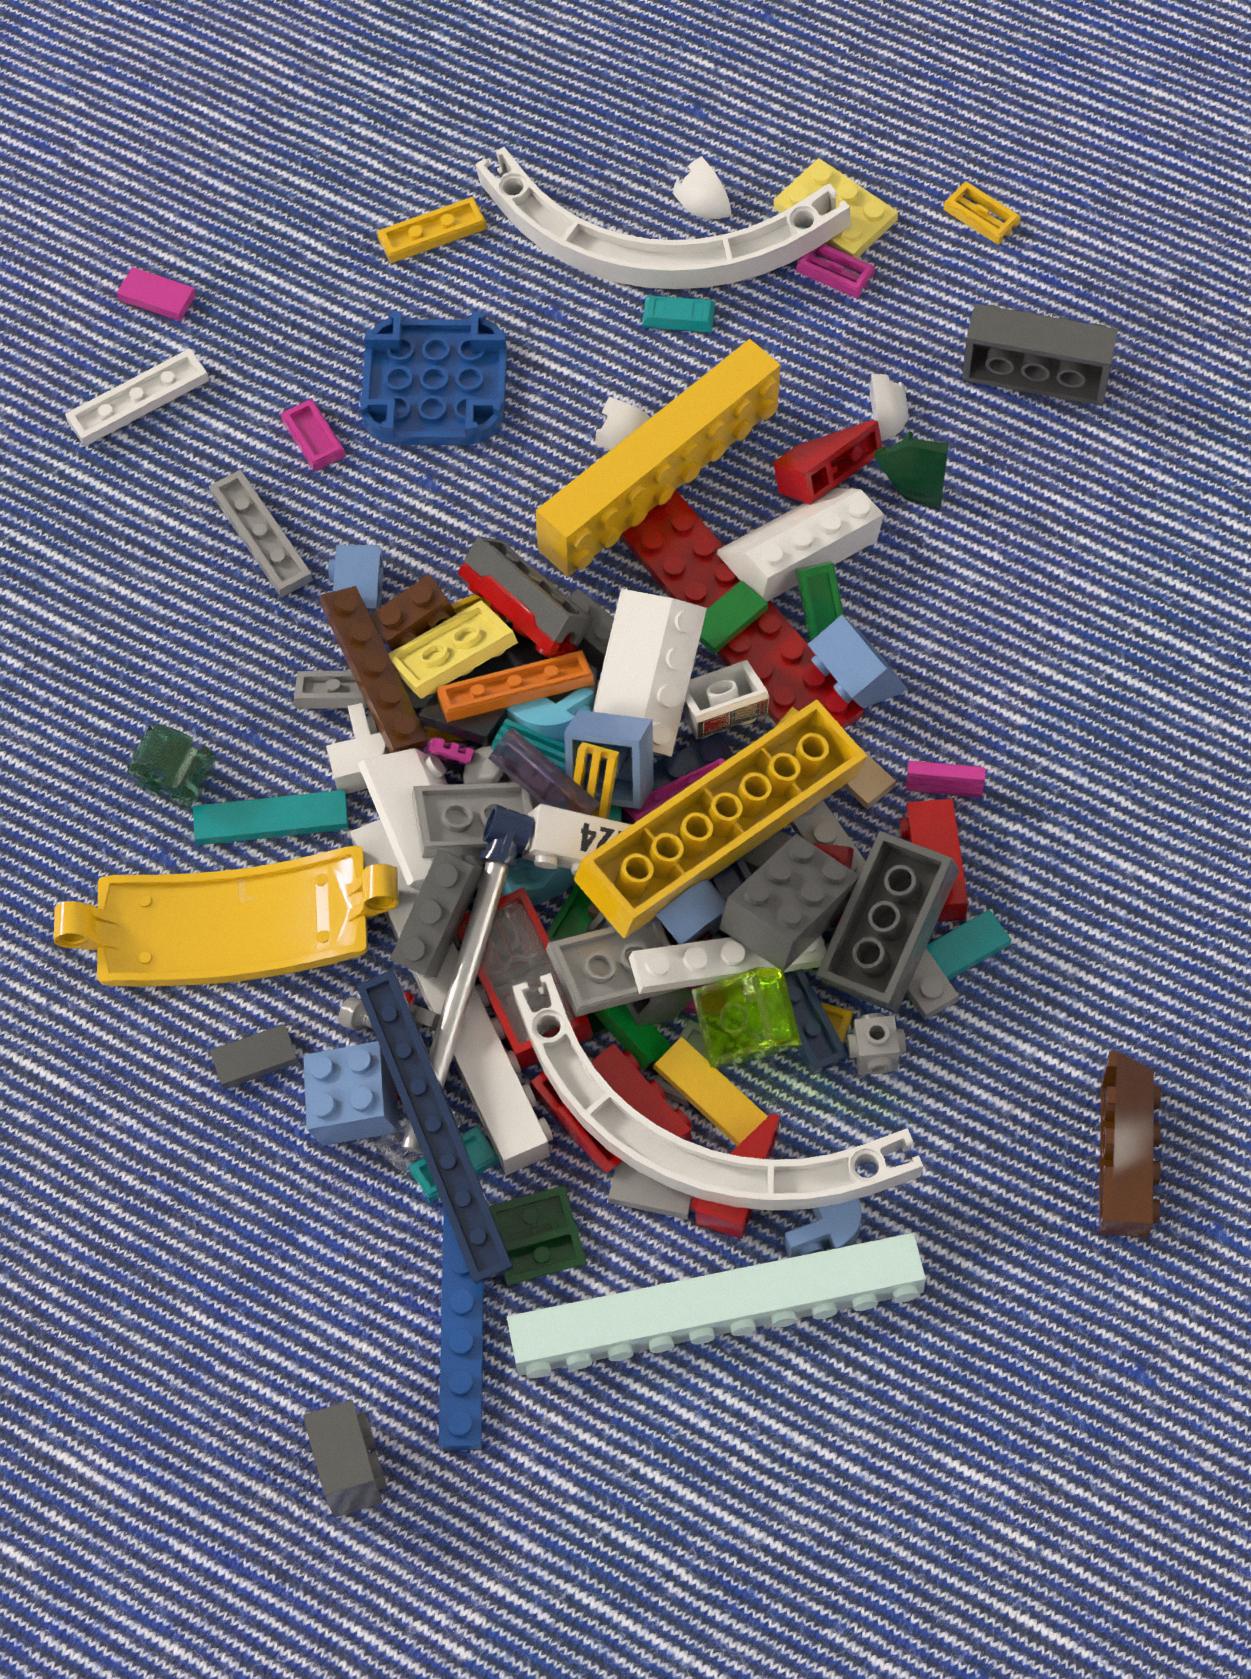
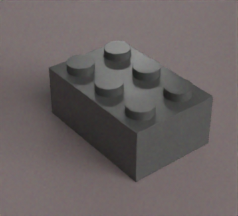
[719,834,859,972]

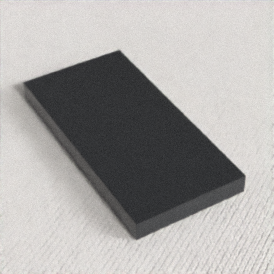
[419,621,550,746]

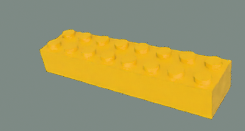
[536,339,781,577]
[574,699,867,939]

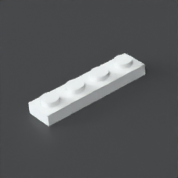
[65,348,209,447]

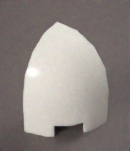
[673,156,731,219]
[870,374,908,441]
[595,397,651,450]

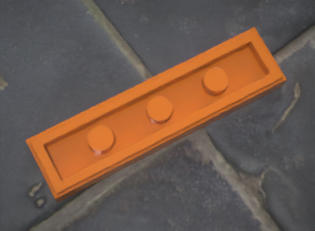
[436,650,594,722]

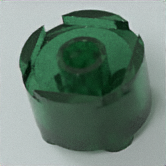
[127,724,217,808]

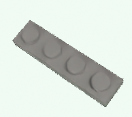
[209,469,313,598]

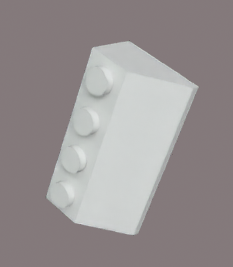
[717,488,884,602]
[592,589,707,757]
[357,748,484,891]

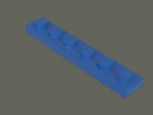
[439,1206,484,1451]

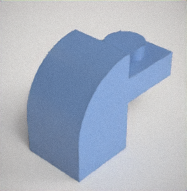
[656,879,727,944]
[784,1198,862,1258]

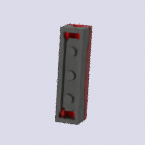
[457,536,593,658]

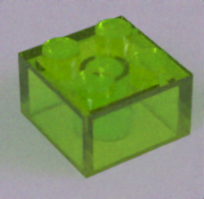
[691,967,802,1068]

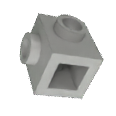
[847,1013,906,1075]

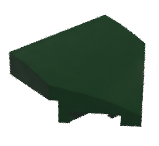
[874,431,949,508]

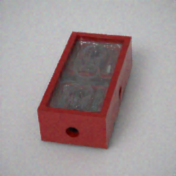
[457,887,593,1070]

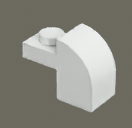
[326,703,389,794]

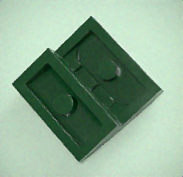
[490,1185,587,1286]

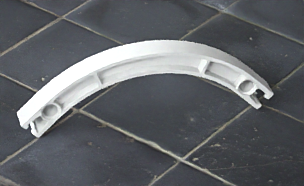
[475,147,851,289]
[512,973,923,1211]

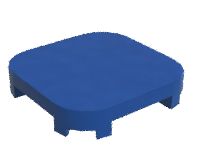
[359,311,507,445]

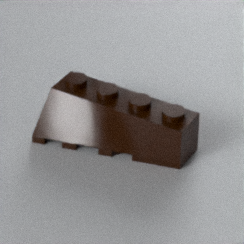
[1099,1051,1161,1238]

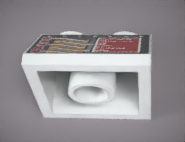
[683,660,769,739]

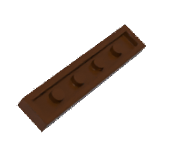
[319,586,429,753]

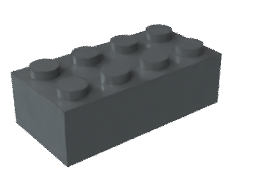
[962,303,1118,406]
[816,831,959,1014]

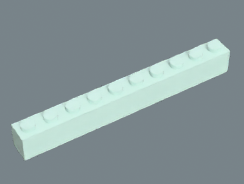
[507,1233,926,1378]

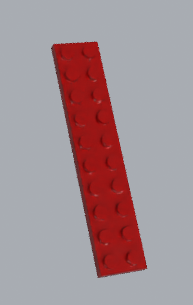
[620,490,863,729]

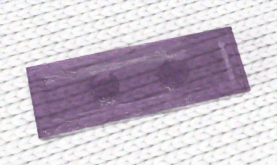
[488,728,600,815]

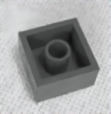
[303,1400,387,1518]

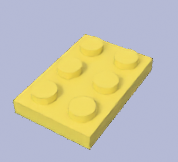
[774,158,898,258]
[388,600,518,699]

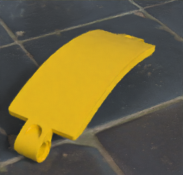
[54,846,399,987]

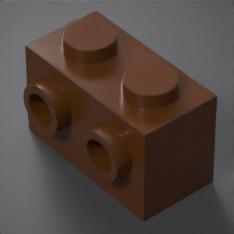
[370,574,456,652]

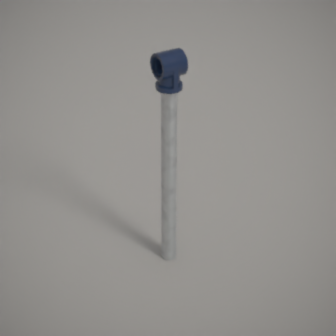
[401,804,534,1154]

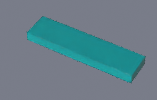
[193,790,349,846]

